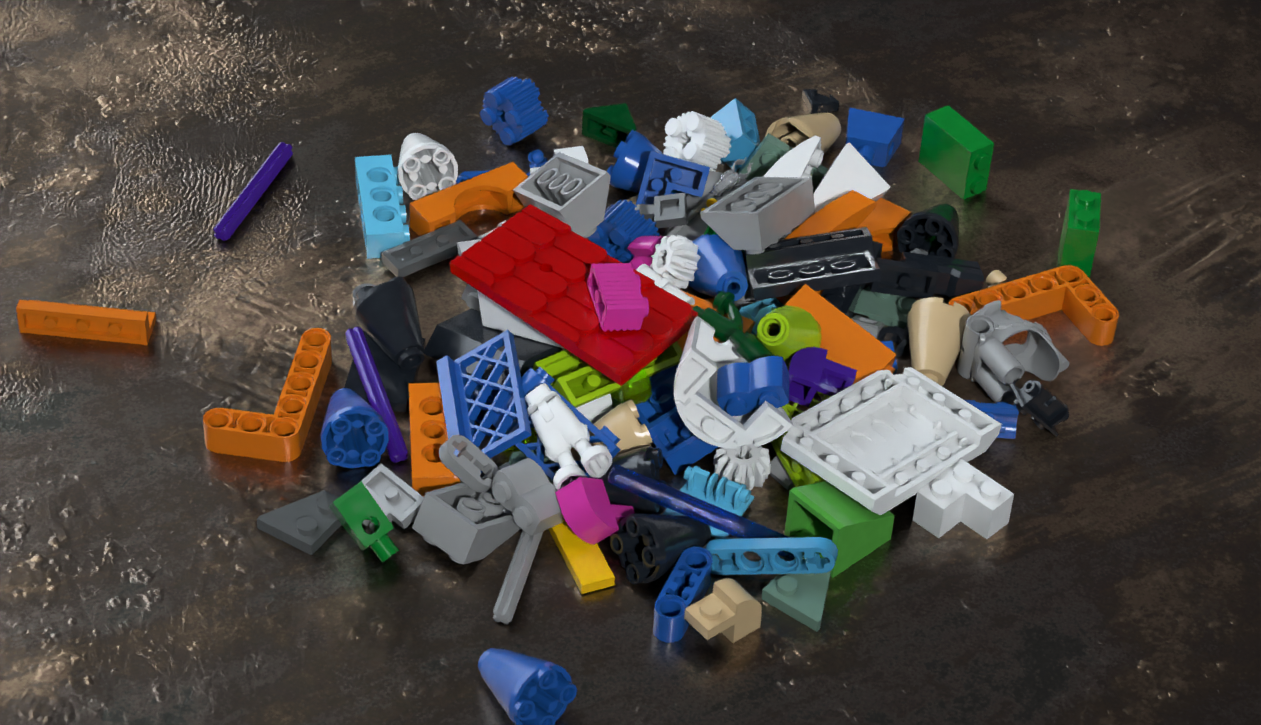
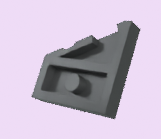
[257,490,342,555]

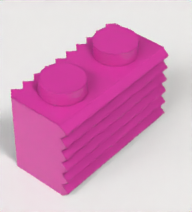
[587,263,649,332]

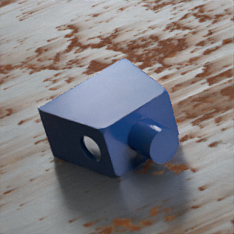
[845,108,905,167]

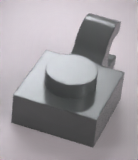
[634,193,687,228]

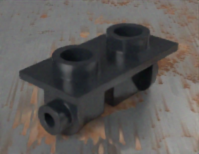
[1011,380,1069,437]

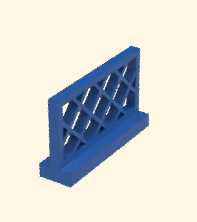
[436,330,531,473]

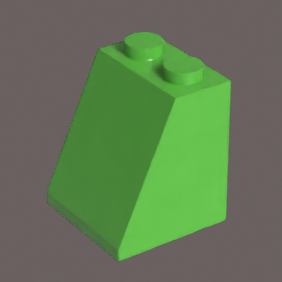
[784,481,895,578]

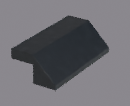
[742,227,882,301]
[424,308,562,385]

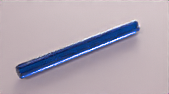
[608,464,795,560]

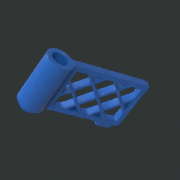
[492,367,621,481]

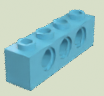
[355,155,410,259]

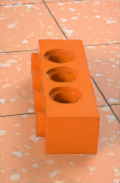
[409,383,460,497]

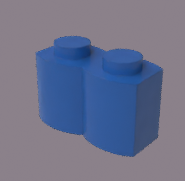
[717,356,789,416]

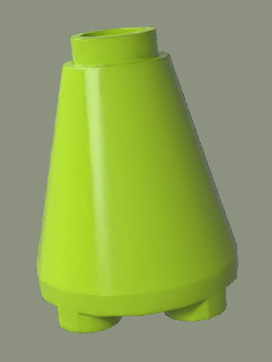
[756,305,822,367]

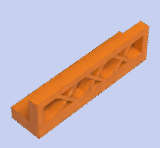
[16,300,156,345]

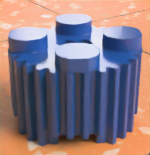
[480,77,549,145]
[588,199,659,263]

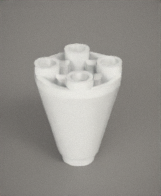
[398,133,458,200]

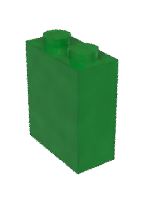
[918,105,994,200]
[1058,189,1101,278]

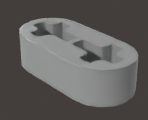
[439,435,499,493]

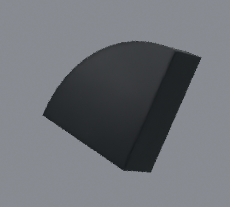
[802,89,839,114]

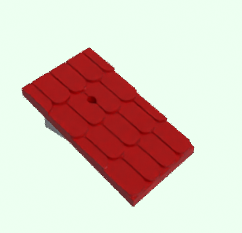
[449,204,698,386]

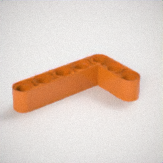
[948,265,1119,346]
[203,328,332,462]

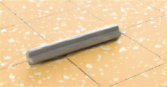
[493,530,544,624]

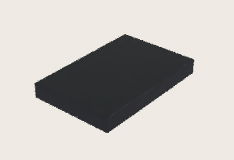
[344,331,426,413]

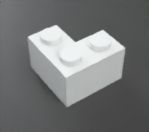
[913,459,1014,539]

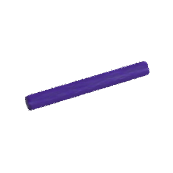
[213,142,293,241]
[345,326,408,463]

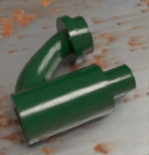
[692,291,743,343]
[729,328,775,363]

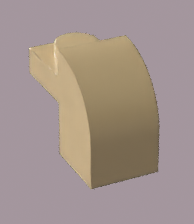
[684,578,762,643]

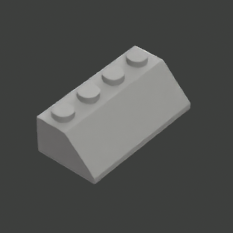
[513,152,611,238]
[700,177,815,254]

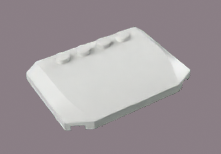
[781,367,1002,516]

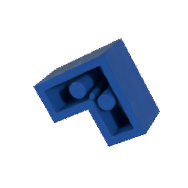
[636,151,710,205]

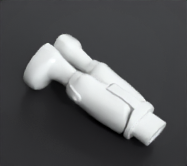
[525,384,612,491]

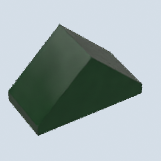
[582,103,637,148]

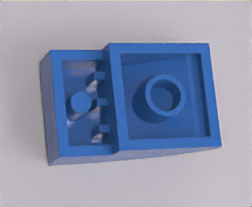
[620,364,718,475]

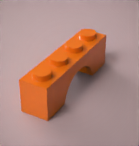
[409,162,528,237]

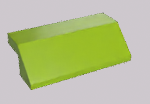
[533,341,683,408]

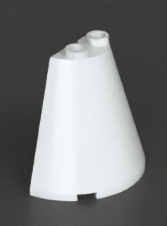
[674,316,793,449]

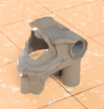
[957,300,1070,405]

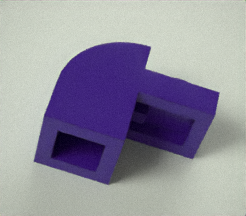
[787,347,857,407]

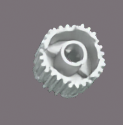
[663,111,732,171]

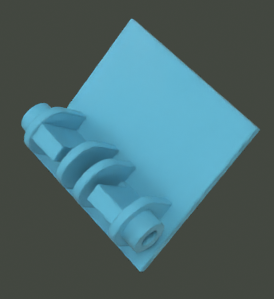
[663,466,754,539]

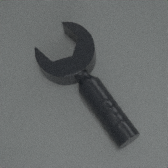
[878,325,909,357]

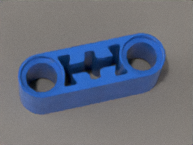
[653,547,713,643]

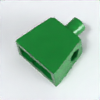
[329,481,399,563]

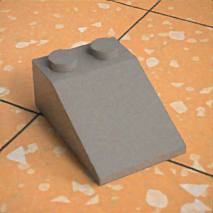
[412,477,521,565]

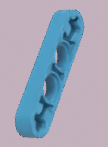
[705,537,838,575]

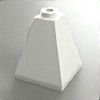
[813,142,890,213]

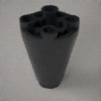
[897,204,959,258]
[352,276,425,370]
[580,446,667,514]
[610,513,711,584]

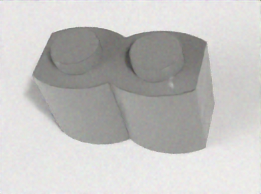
[490,458,564,536]

